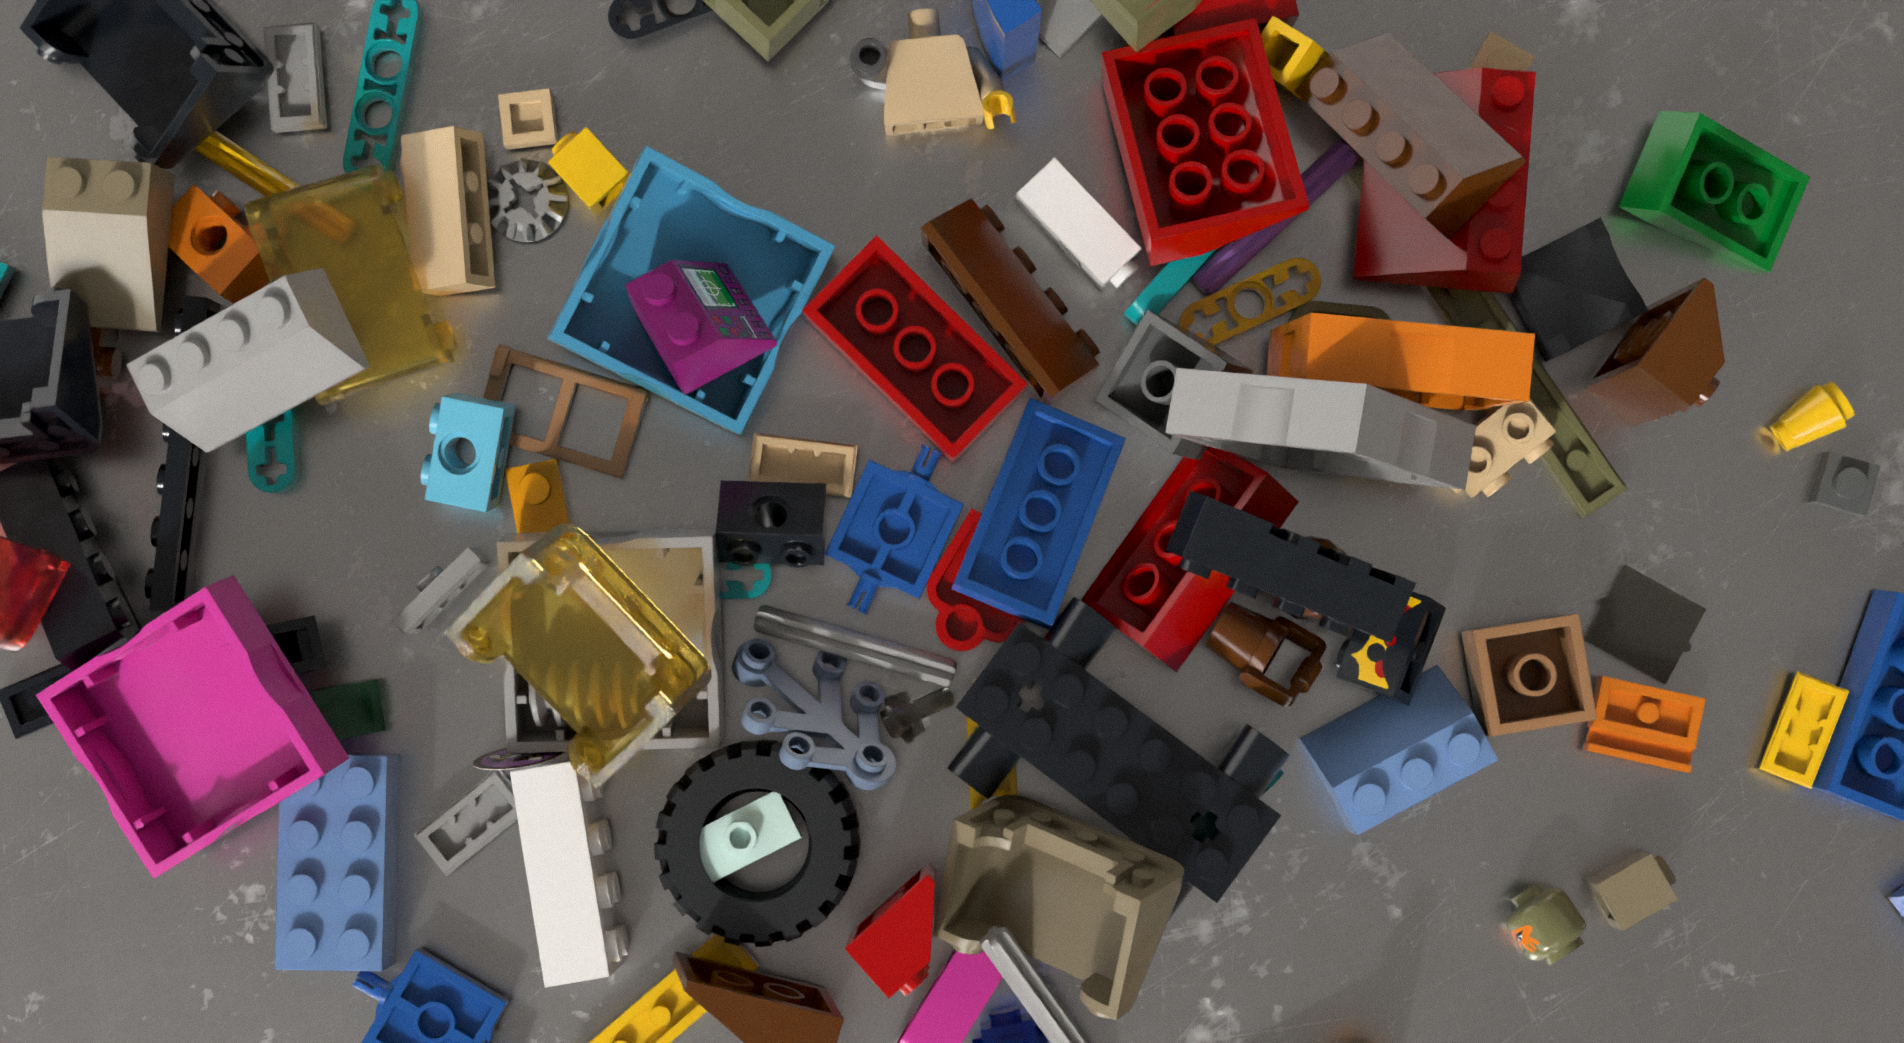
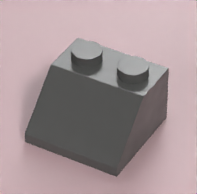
[1094,310,1253,460]

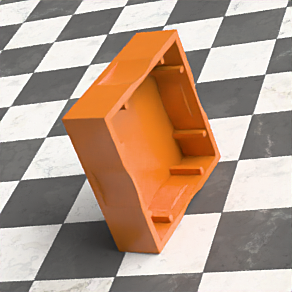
[1267,312,1535,412]

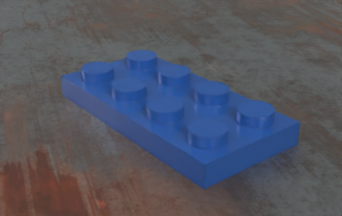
[951,398,1126,630]

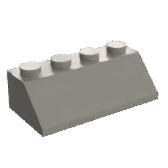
[126,268,370,453]

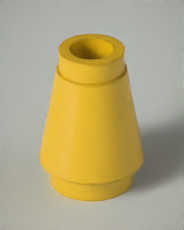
[1769,381,1855,452]

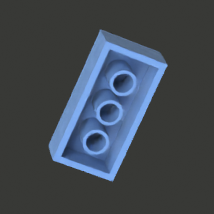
[275,753,401,971]

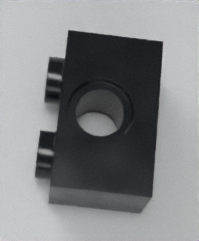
[716,480,827,568]

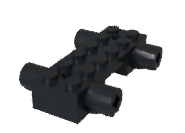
[947,597,1290,921]

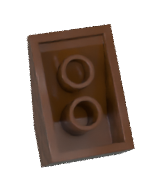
[672,951,844,1043]

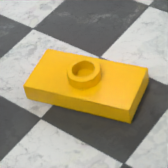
[1758,671,1849,789]

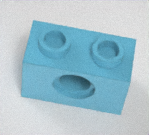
[421,392,516,512]

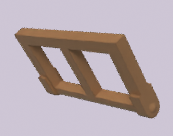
[483,344,649,479]

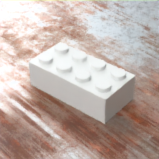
[510,757,629,988]

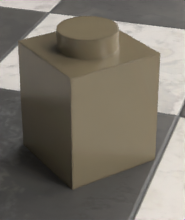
[1584,849,1679,931]

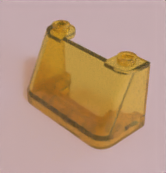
[245,163,458,406]
[444,523,712,790]

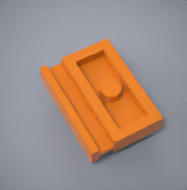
[1582,676,1706,773]

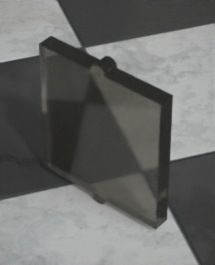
[1583,565,1706,684]

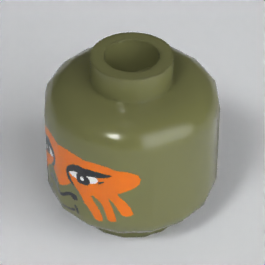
[1506,883,1586,966]

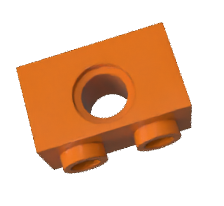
[169,184,285,304]

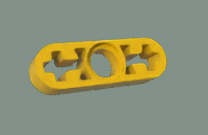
[1178,258,1321,346]

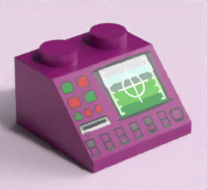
[625,260,778,395]

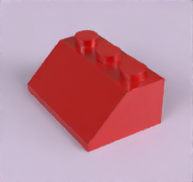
[845,861,936,999]

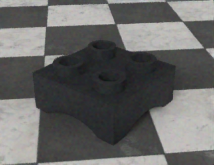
[1511,217,1649,362]

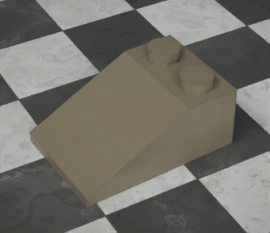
[42,156,175,332]

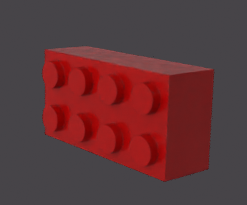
[802,235,1028,463]

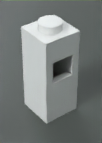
[1015,157,1142,291]

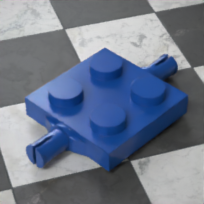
[825,444,964,615]
[352,948,510,1043]

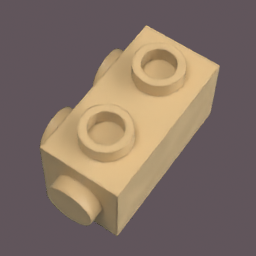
[1451,397,1556,498]

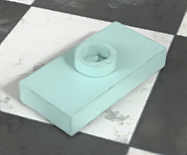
[700,791,803,882]

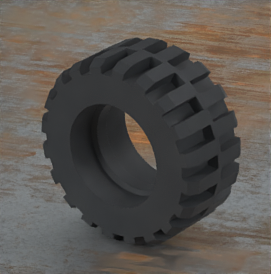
[654,739,861,947]

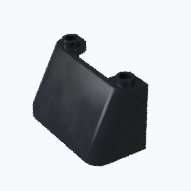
[19,0,274,169]
[0,287,103,464]

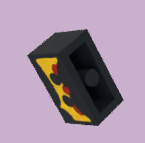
[1336,592,1446,706]

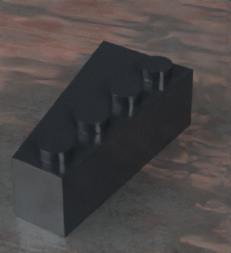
[0,458,140,671]
[1166,491,1416,643]

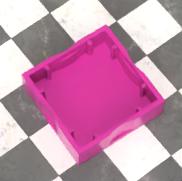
[36,575,349,879]

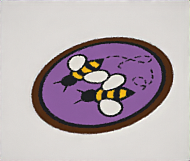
[473,748,565,770]

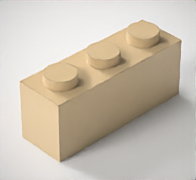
[400,126,495,296]

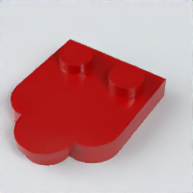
[927,508,1026,651]

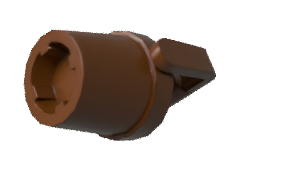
[1206,602,1327,707]

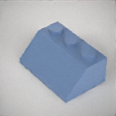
[1299,665,1498,835]

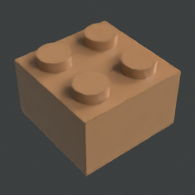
[1461,614,1597,737]

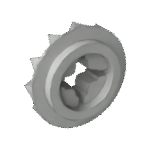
[487,158,568,242]

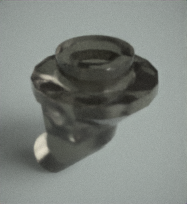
[880,687,954,744]

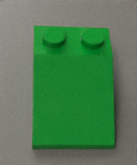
[1619,110,1810,273]

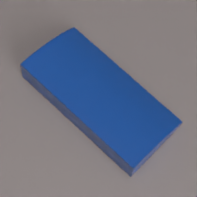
[1811,589,1904,822]

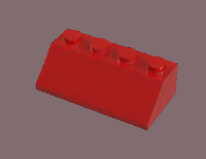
[1081,446,1299,673]

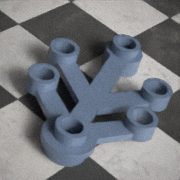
[732,638,896,790]

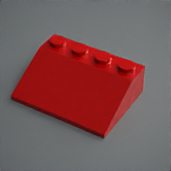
[1102,18,1309,266]
[1353,68,1536,294]

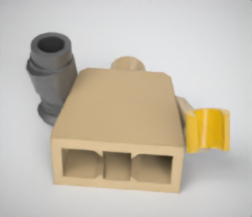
[850,9,1017,135]

